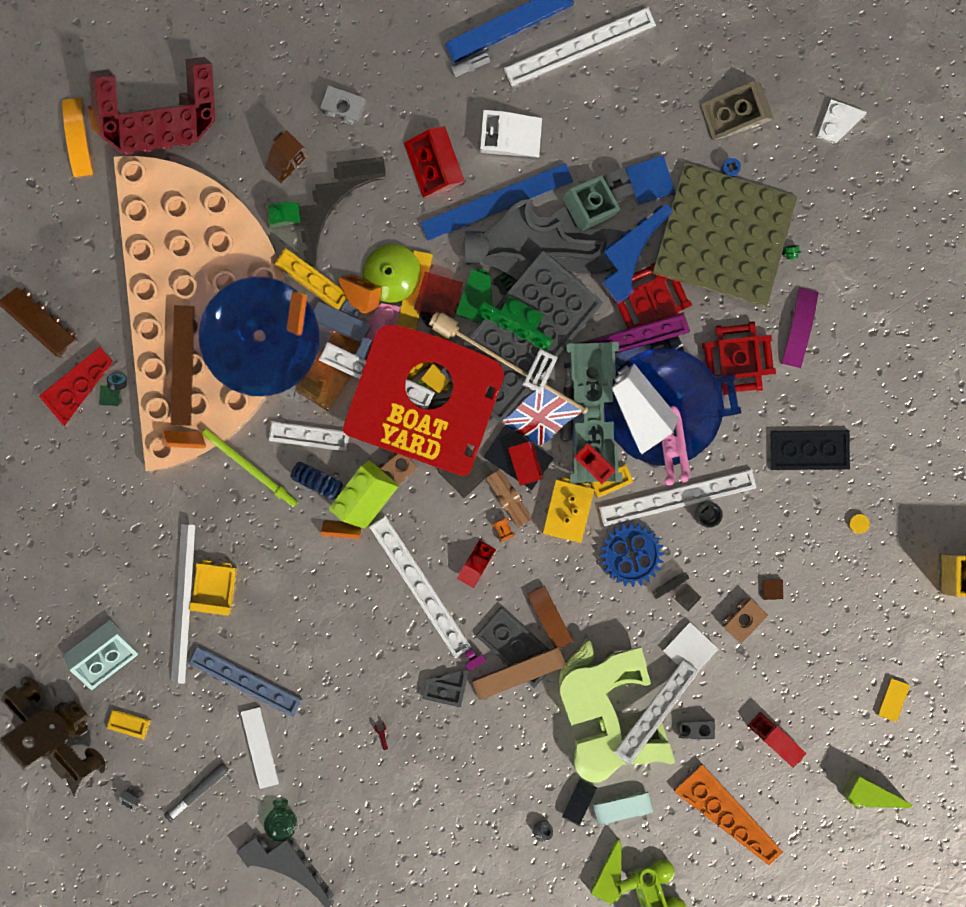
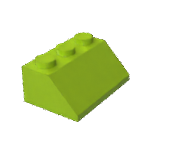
[329,460,399,529]

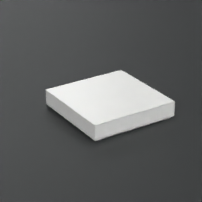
[663,622,718,671]

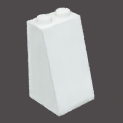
[612,364,679,454]

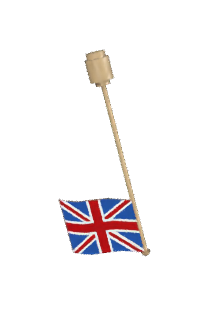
[429,312,588,446]

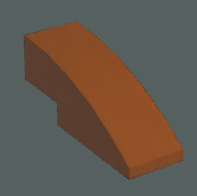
[527,585,573,648]

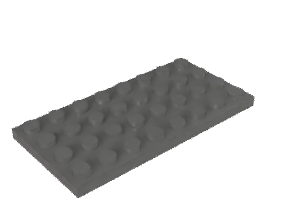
[441,251,604,423]

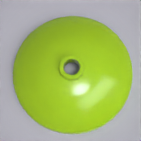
[363,244,421,303]

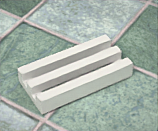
[523,349,558,394]

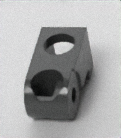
[678,719,715,739]

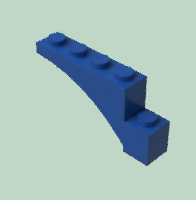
[603,204,672,304]

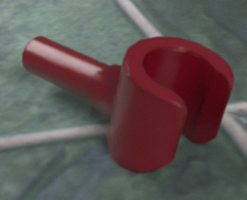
[374,723,388,750]

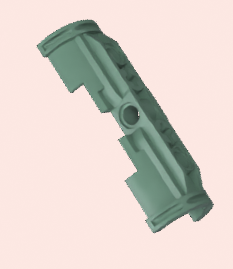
[567,342,622,483]

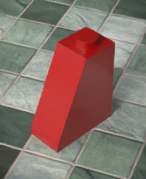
[748,712,807,768]

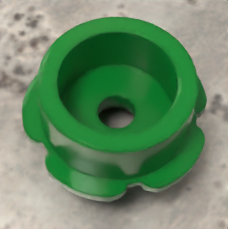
[782,245,802,259]

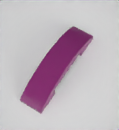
[781,287,819,368]

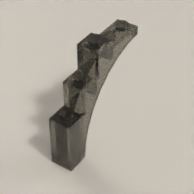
[295,157,386,267]

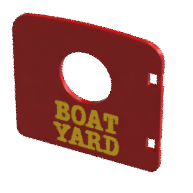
[343,324,504,476]

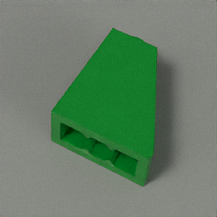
[456,268,493,324]

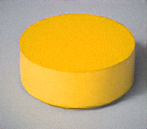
[849,514,870,534]

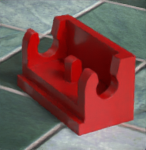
[508,441,544,486]

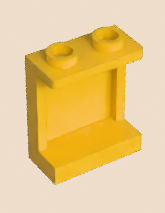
[190,560,237,616]

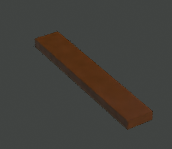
[171,305,195,426]

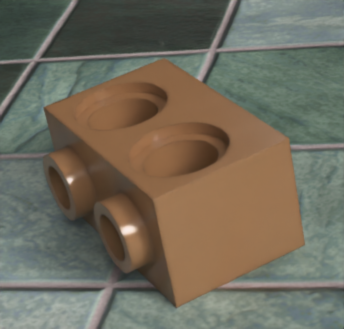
[377,452,418,485]

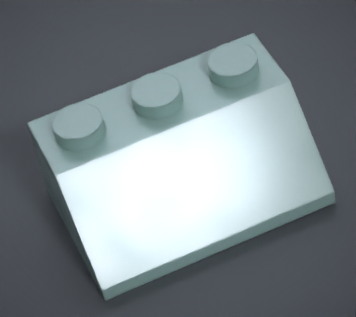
[63,620,139,690]

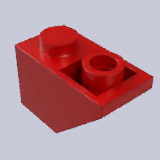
[457,540,496,588]

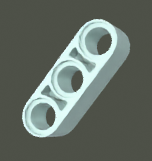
[593,792,653,824]

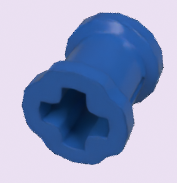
[721,158,741,177]

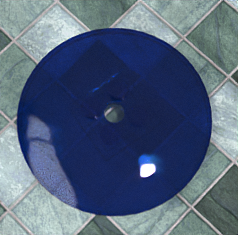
[199,276,320,396]

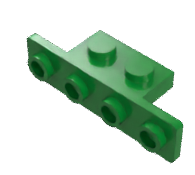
[478,296,553,351]

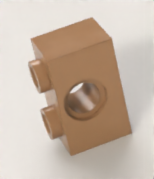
[722,598,768,644]

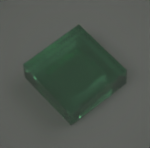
[99,385,121,406]

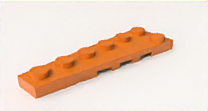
[674,764,783,865]

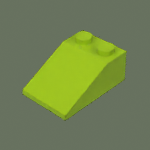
[842,772,913,808]

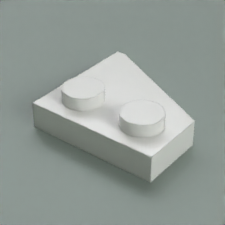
[817,99,867,144]

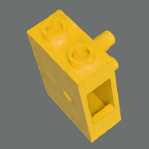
[543,477,594,543]

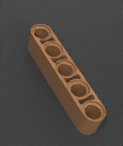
[471,646,566,700]

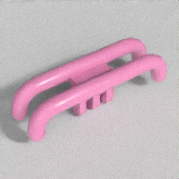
[662,406,690,485]

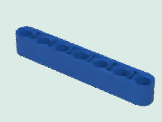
[445,0,575,63]

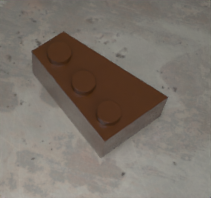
[265,130,308,184]

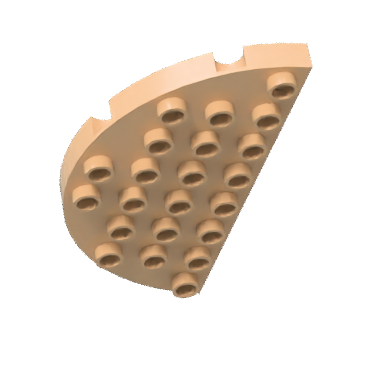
[114,156,289,471]

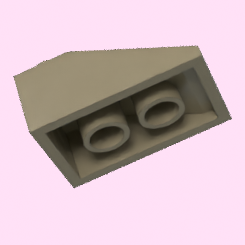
[701,81,774,141]

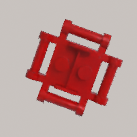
[612,262,693,329]
[701,321,776,396]

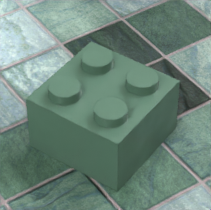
[562,175,621,232]

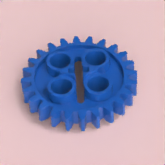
[600,523,664,587]

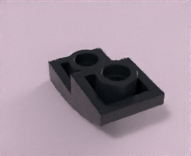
[562,779,597,826]

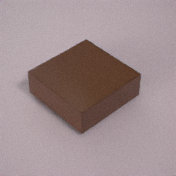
[762,579,784,600]

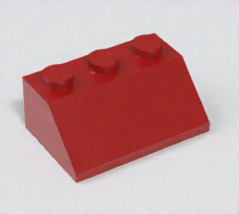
[404,126,465,198]

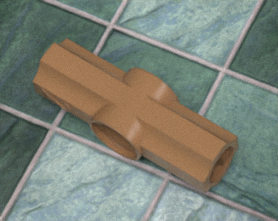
[486,469,533,528]

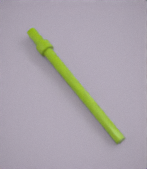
[201,428,298,507]

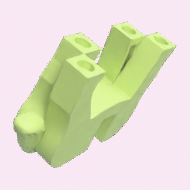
[559,640,675,782]

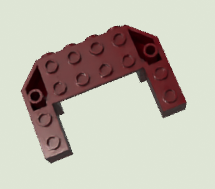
[87,57,215,155]

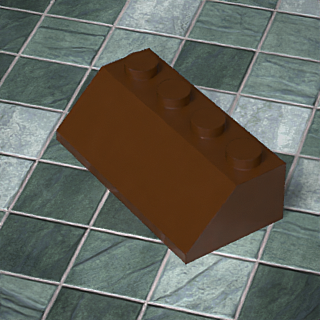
[0,287,79,359]

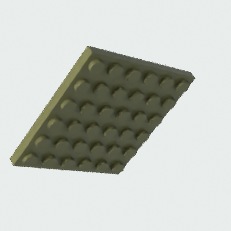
[652,163,798,308]

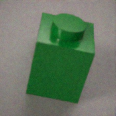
[266,202,300,229]

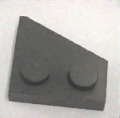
[422,669,469,708]

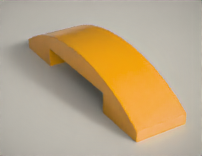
[62,97,94,178]

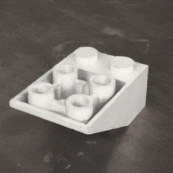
[480,110,542,158]

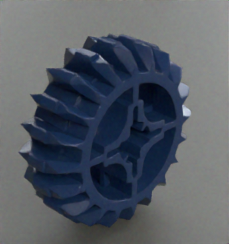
[290,462,343,499]

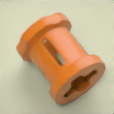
[492,517,515,542]

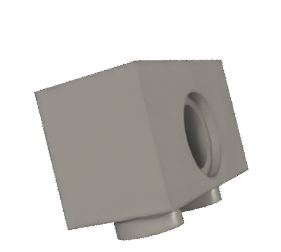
[320,85,366,125]

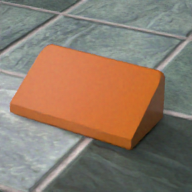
[287,291,307,335]
[162,430,206,449]
[321,520,362,539]

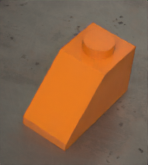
[339,274,382,313]

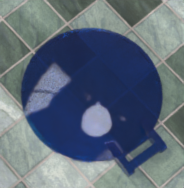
[604,348,742,466]

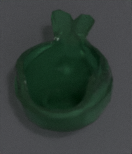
[264,799,298,842]

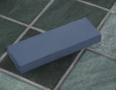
[309,301,371,343]

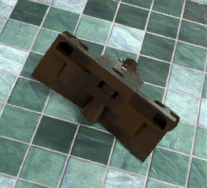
[0,676,106,798]

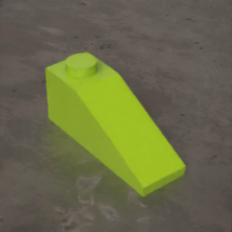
[590,838,621,905]

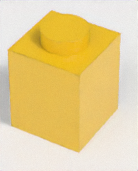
[421,364,452,395]

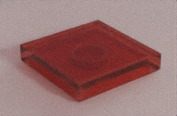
[414,271,463,318]

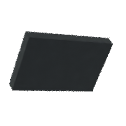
[483,425,554,490]

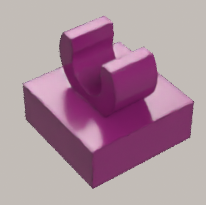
[465,648,486,671]

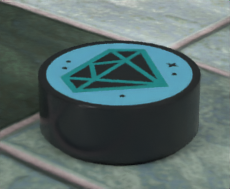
[107,373,127,390]

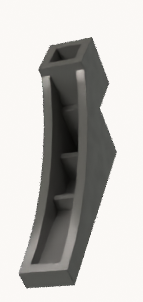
[236,835,334,907]

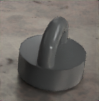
[533,821,553,842]

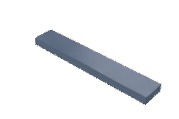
[188,645,302,717]

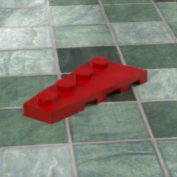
[39,346,113,426]

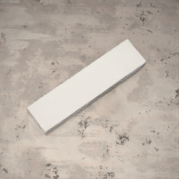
[269,421,349,452]
[241,707,279,789]

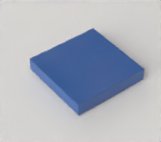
[626,155,676,205]

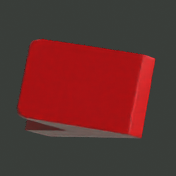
[574,443,616,484]

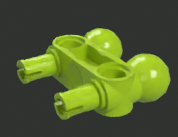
[616,859,687,907]

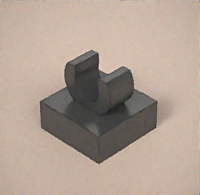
[118,786,142,813]

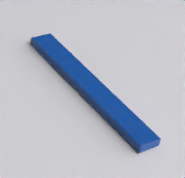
[421,163,573,241]

